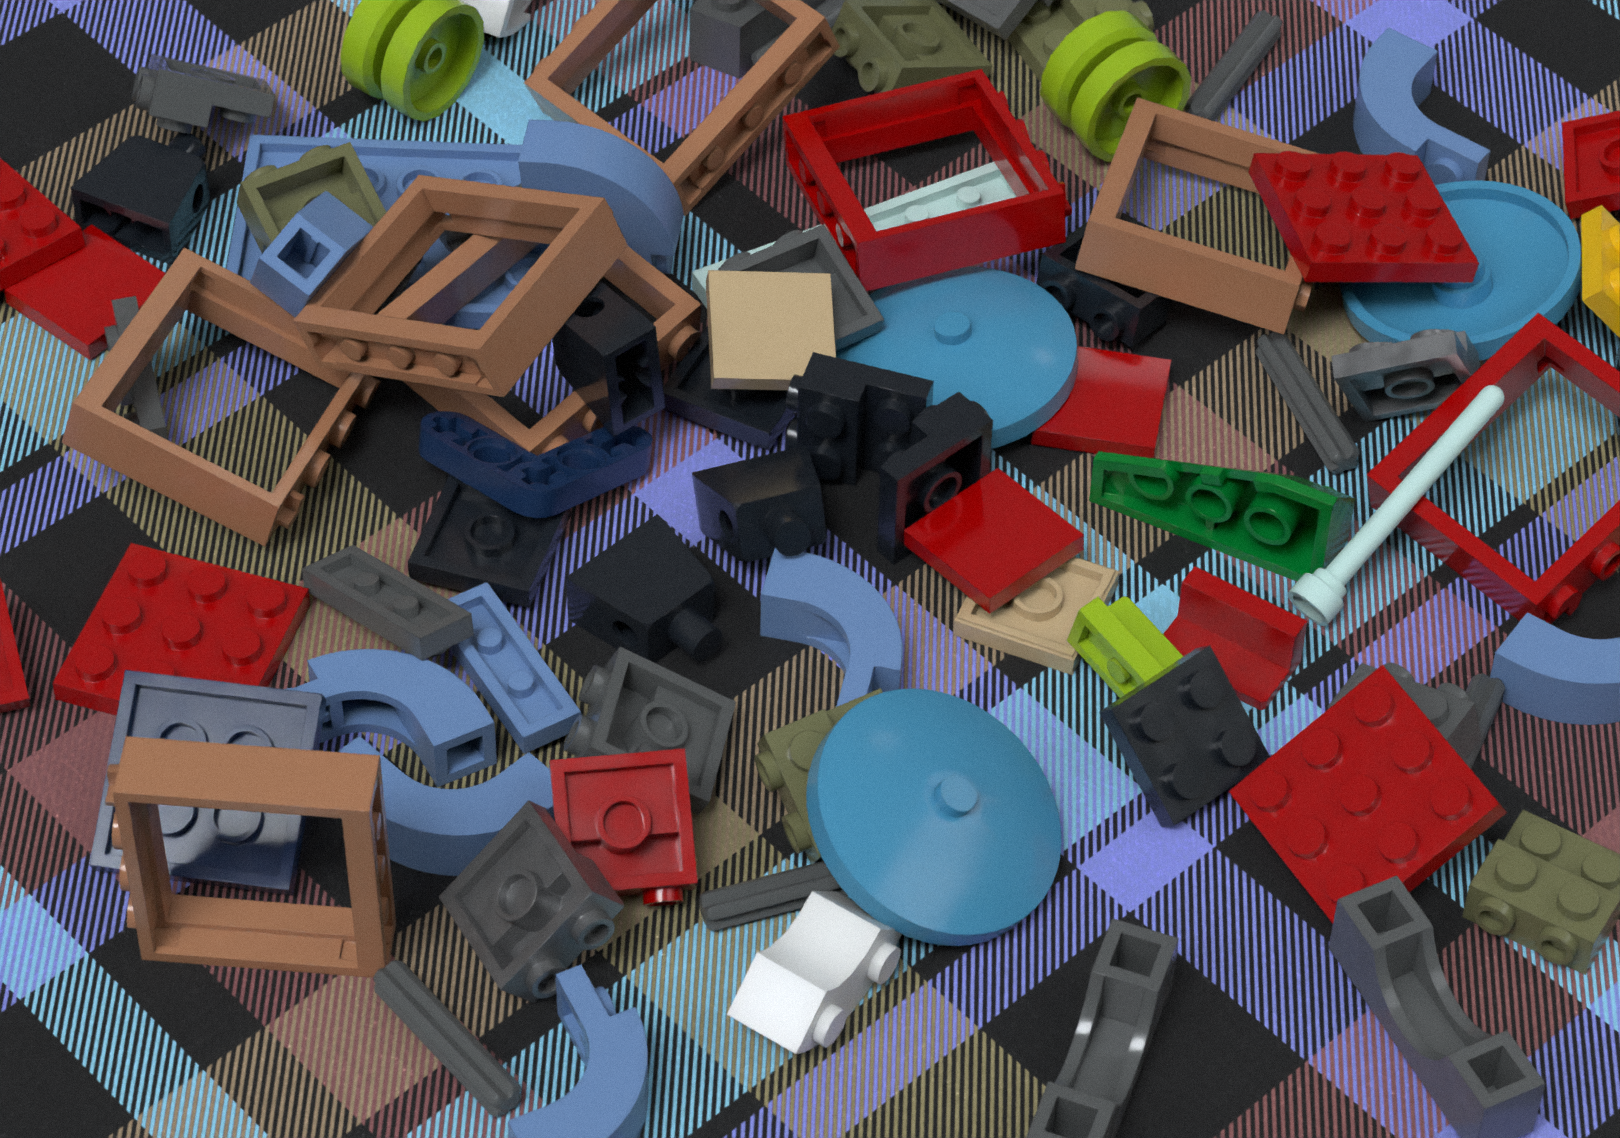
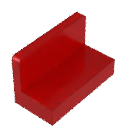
[1163,566,1307,710]

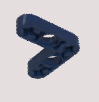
[418,411,653,518]

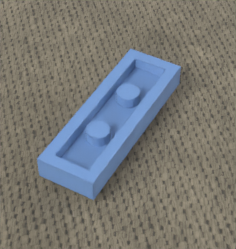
[448,582,581,754]

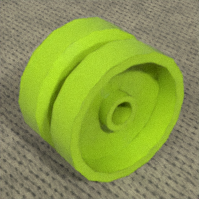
[340,0,484,121]
[1040,10,1191,162]

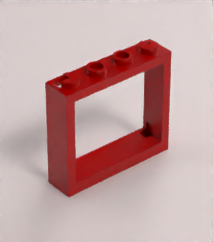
[782,69,1072,292]
[1366,313,1620,624]

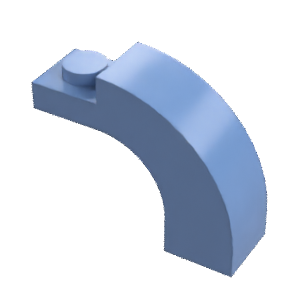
[1353,27,1490,185]
[518,119,684,274]
[760,547,903,707]
[1490,612,1620,725]
[286,649,497,787]
[339,736,554,876]
[508,965,648,1138]

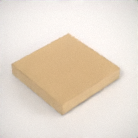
[706,270,836,390]
[953,556,1119,675]

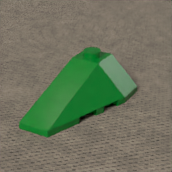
[1089,451,1355,581]

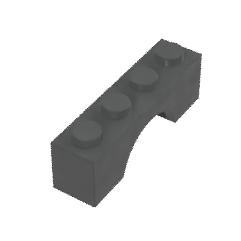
[1329,876,1546,1138]
[1026,918,1179,1138]

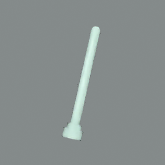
[1288,385,1504,626]

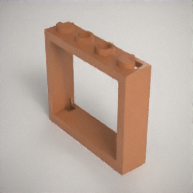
[524,0,840,216]
[1075,97,1318,335]
[293,175,628,397]
[376,234,702,456]
[61,248,381,546]
[105,736,396,978]

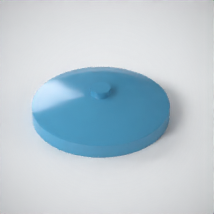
[1339,180,1582,361]
[836,266,1078,449]
[806,688,1062,946]

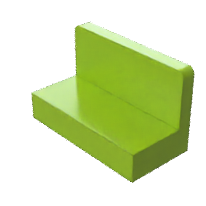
[1067,596,1184,698]

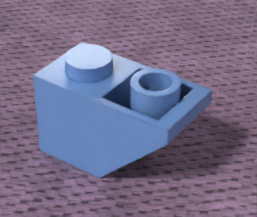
[250,190,373,317]

